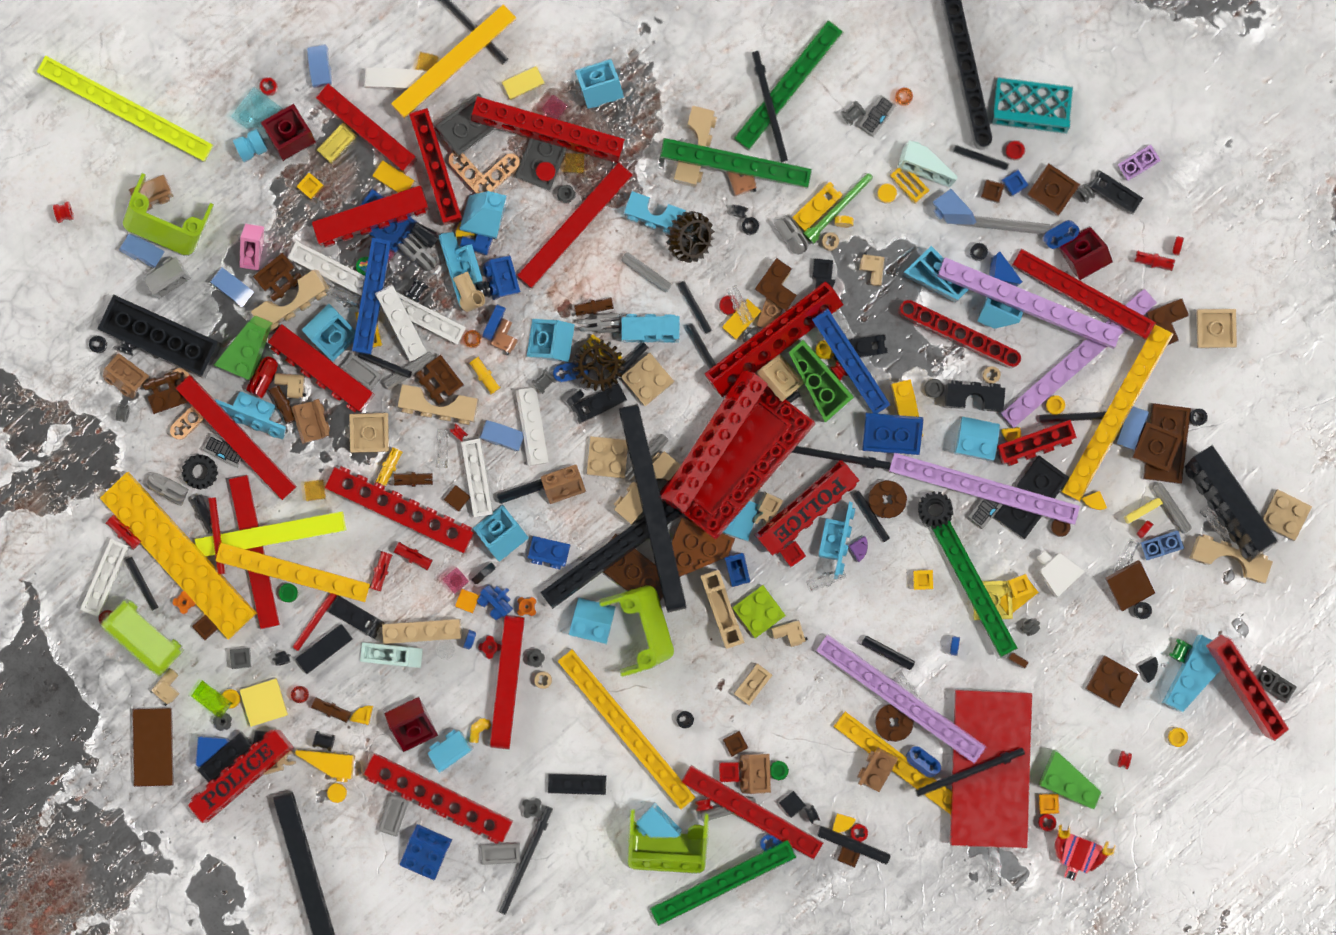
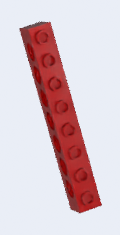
[471,96,625,163]
[704,281,843,397]
[660,370,768,512]
[325,466,475,554]
[363,753,513,844]

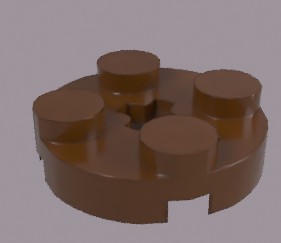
[868,480,907,519]
[875,704,914,742]

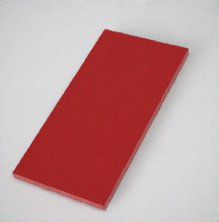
[660,385,816,540]
[950,690,1032,848]

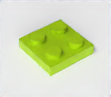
[733,585,786,638]

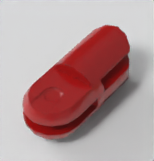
[246,356,278,398]

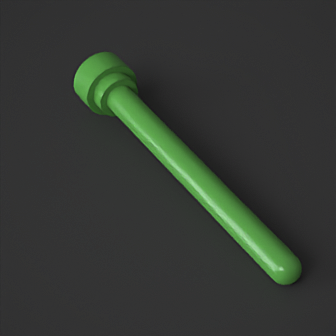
[803,173,873,244]

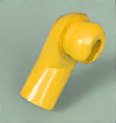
[469,718,491,743]

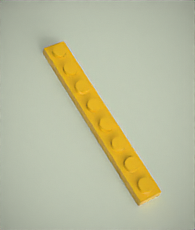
[216,543,370,602]

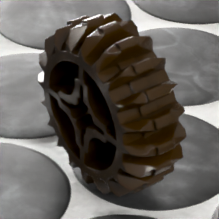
[666,211,715,263]
[573,339,624,391]

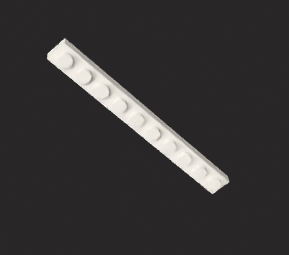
[288,241,467,345]

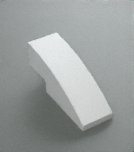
[364,68,427,91]

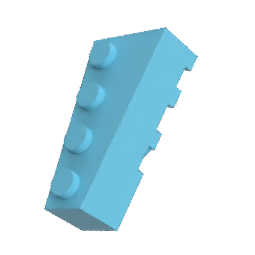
[1162,635,1221,712]

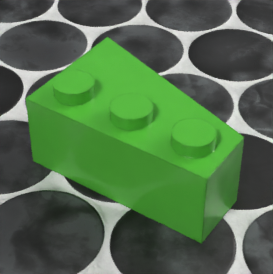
[214,315,273,380]
[1038,750,1102,809]

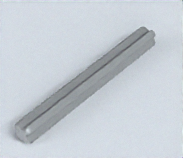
[957,216,1051,234]

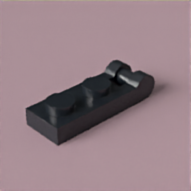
[1088,170,1143,215]
[834,334,888,361]
[571,383,627,424]
[329,595,385,639]

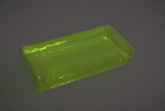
[191,680,232,718]

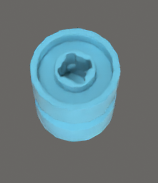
[233,129,268,162]

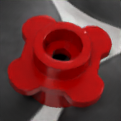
[478,636,501,659]

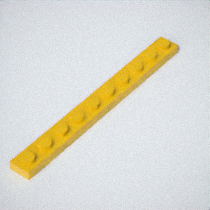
[1062,325,1173,502]
[557,649,696,809]

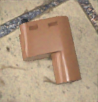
[727,172,757,196]
[490,318,518,355]

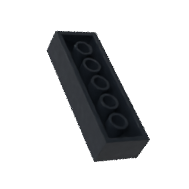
[97,294,221,378]
[1185,445,1278,562]

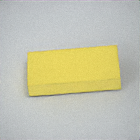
[502,66,545,100]
[317,123,357,164]
[1124,498,1163,524]

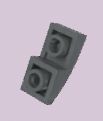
[1256,665,1297,703]

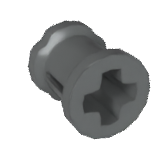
[841,101,866,126]
[532,369,556,394]

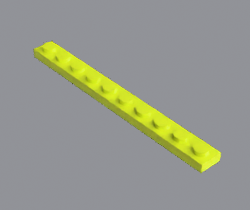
[36,55,214,162]

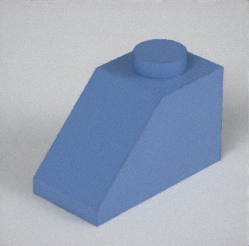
[933,189,976,225]

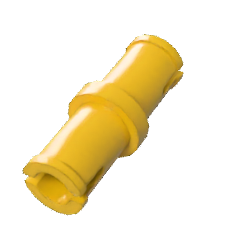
[469,356,501,394]
[375,447,403,487]

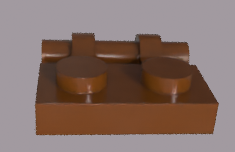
[253,252,303,302]
[415,355,464,405]
[143,371,188,414]

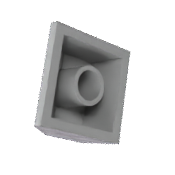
[144,257,191,299]

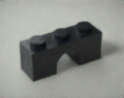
[944,380,1005,412]

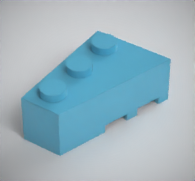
[902,246,969,303]
[622,314,679,343]

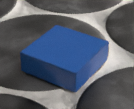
[1002,170,1029,196]

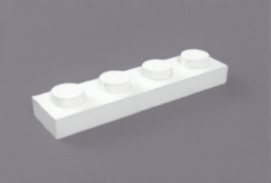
[375,285,427,362]
[516,387,549,466]
[461,439,494,518]
[80,539,129,617]

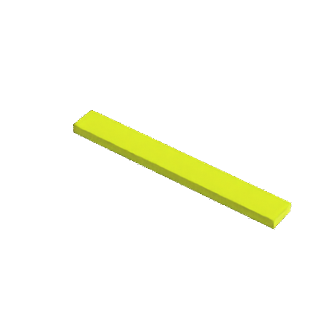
[195,512,347,557]

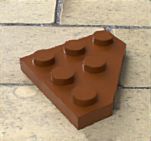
[671,517,735,577]

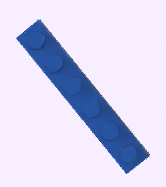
[352,238,392,355]
[812,309,891,414]

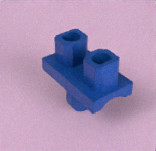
[477,584,513,620]

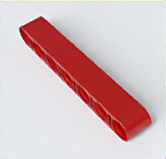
[899,300,1021,368]
[490,615,525,750]

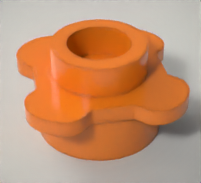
[173,591,196,614]
[517,597,536,616]

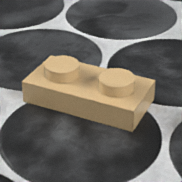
[734,663,772,705]

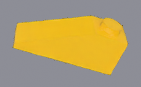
[890,379,923,437]
[295,750,355,782]

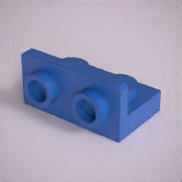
[483,256,520,300]
[527,536,570,570]

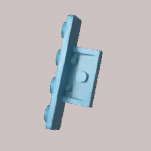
[439,232,483,308]
[215,391,286,439]
[818,502,855,579]

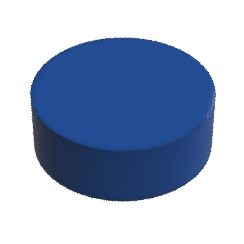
[463,630,476,650]
[950,636,960,656]

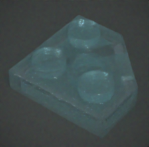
[231,87,283,129]

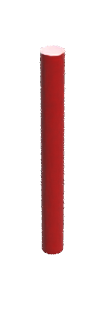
[208,497,225,575]
[292,593,337,651]

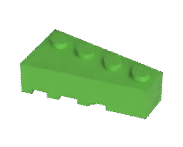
[789,340,854,423]

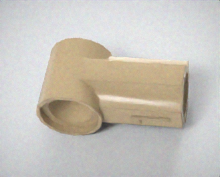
[453,271,485,312]

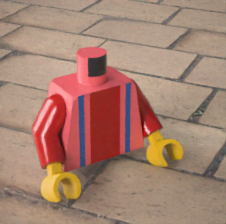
[1054,825,1116,881]

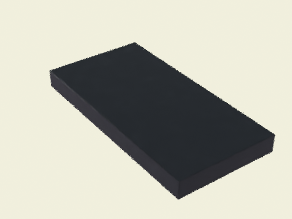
[994,455,1070,540]

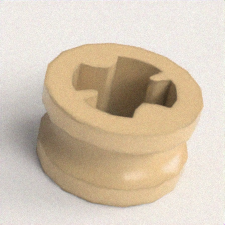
[821,233,839,251]
[983,366,1001,384]
[535,672,552,689]

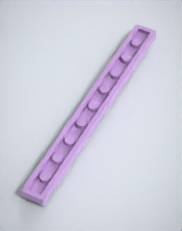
[937,257,1121,349]
[1001,289,1157,428]
[889,453,1080,525]
[816,635,986,763]

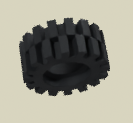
[182,454,218,489]
[918,491,953,529]

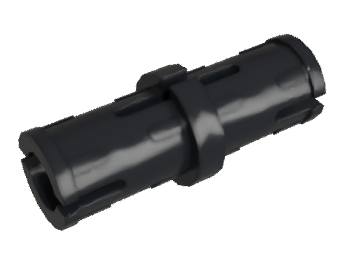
[191,494,213,534]

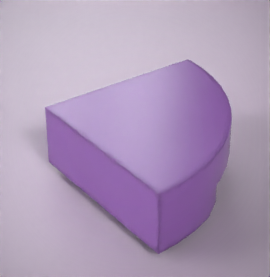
[849,536,868,562]

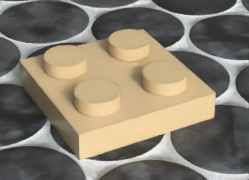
[1196,309,1237,348]
[621,353,674,406]
[757,354,804,401]
[349,413,389,453]
[587,436,628,479]
[1262,489,1312,541]

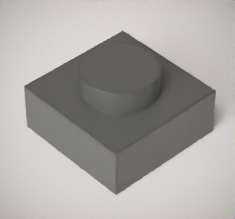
[230,648,252,669]

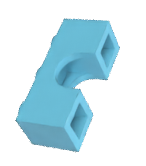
[624,191,686,234]

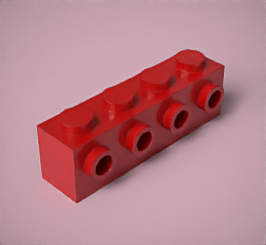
[996,420,1077,466]

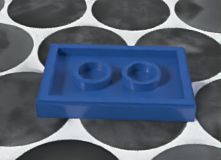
[360,189,417,253]
[862,413,924,455]

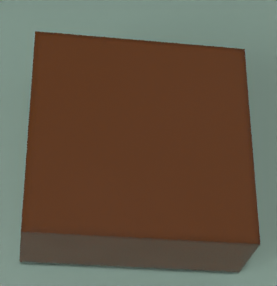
[981,179,1005,204]
[444,485,470,512]
[192,615,218,641]
[1007,652,1028,669]
[723,731,748,757]
[837,847,860,868]

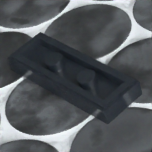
[296,624,353,674]
[197,731,253,783]
[548,774,607,795]

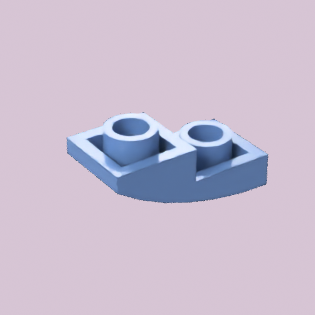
[307,44,332,88]
[119,234,165,268]
[210,267,254,307]
[1117,406,1149,450]
[480,420,523,451]
[1141,530,1184,560]

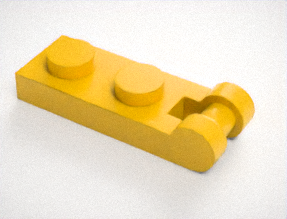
[792,181,843,232]

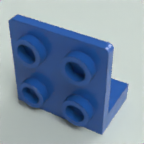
[400,824,453,880]

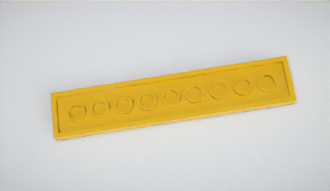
[100,472,257,640]

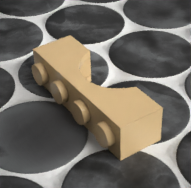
[674,105,717,187]
[251,270,330,332]
[398,384,479,425]
[614,451,681,525]
[1189,534,1273,584]
[700,570,744,649]
[382,619,462,644]

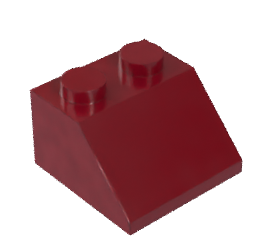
[260,103,316,161]
[1058,226,1113,280]
[384,697,438,752]

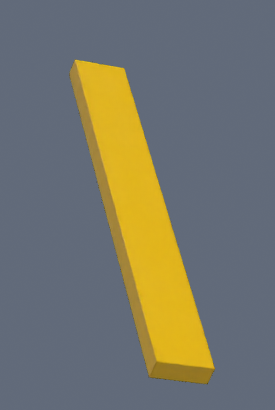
[391,4,516,119]
[834,711,952,815]

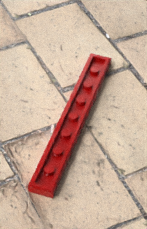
[517,162,633,289]
[1012,248,1156,340]
[176,374,297,500]
[229,475,280,629]
[681,765,824,860]

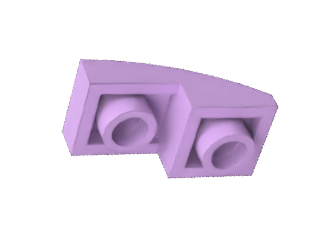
[1118,145,1161,181]

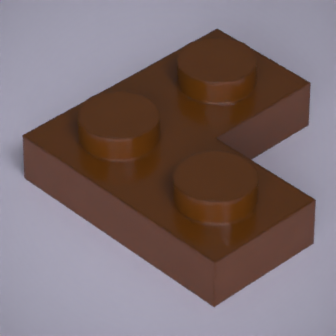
[754,258,797,311]
[1146,298,1189,346]

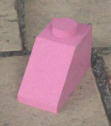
[240,224,264,271]

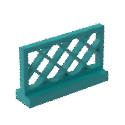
[992,77,1073,134]

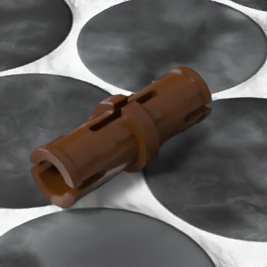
[574,297,614,317]
[268,385,295,425]
[394,472,433,487]
[311,697,351,723]

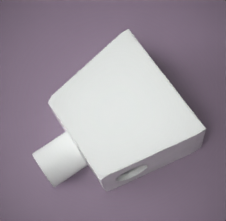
[1037,550,1084,597]

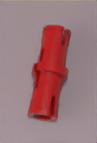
[1134,250,1175,271]
[105,515,141,550]
[393,542,433,570]
[369,551,393,591]

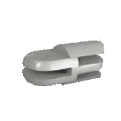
[774,214,808,255]
[397,233,436,271]
[578,313,621,334]
[147,473,189,506]

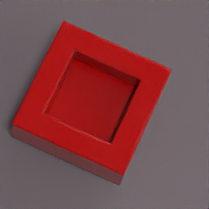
[780,541,806,567]
[719,762,739,782]

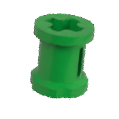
[1169,638,1193,663]

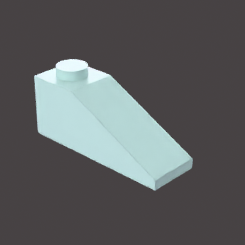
[898,140,957,187]
[360,642,423,668]

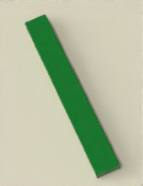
[734,20,843,150]
[660,138,812,188]
[930,521,1018,658]
[650,840,797,926]

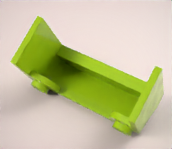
[123,173,214,256]
[599,585,674,677]
[101,599,184,677]
[628,810,709,873]

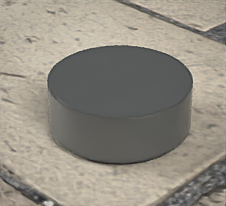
[924,379,944,398]

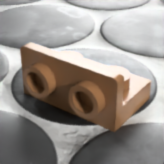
[129,174,174,211]
[103,353,149,399]
[292,399,330,444]
[541,464,586,504]
[857,747,898,792]
[739,754,771,794]

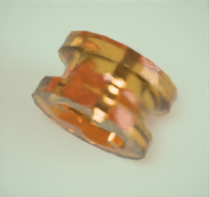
[895,87,913,106]
[464,330,481,348]

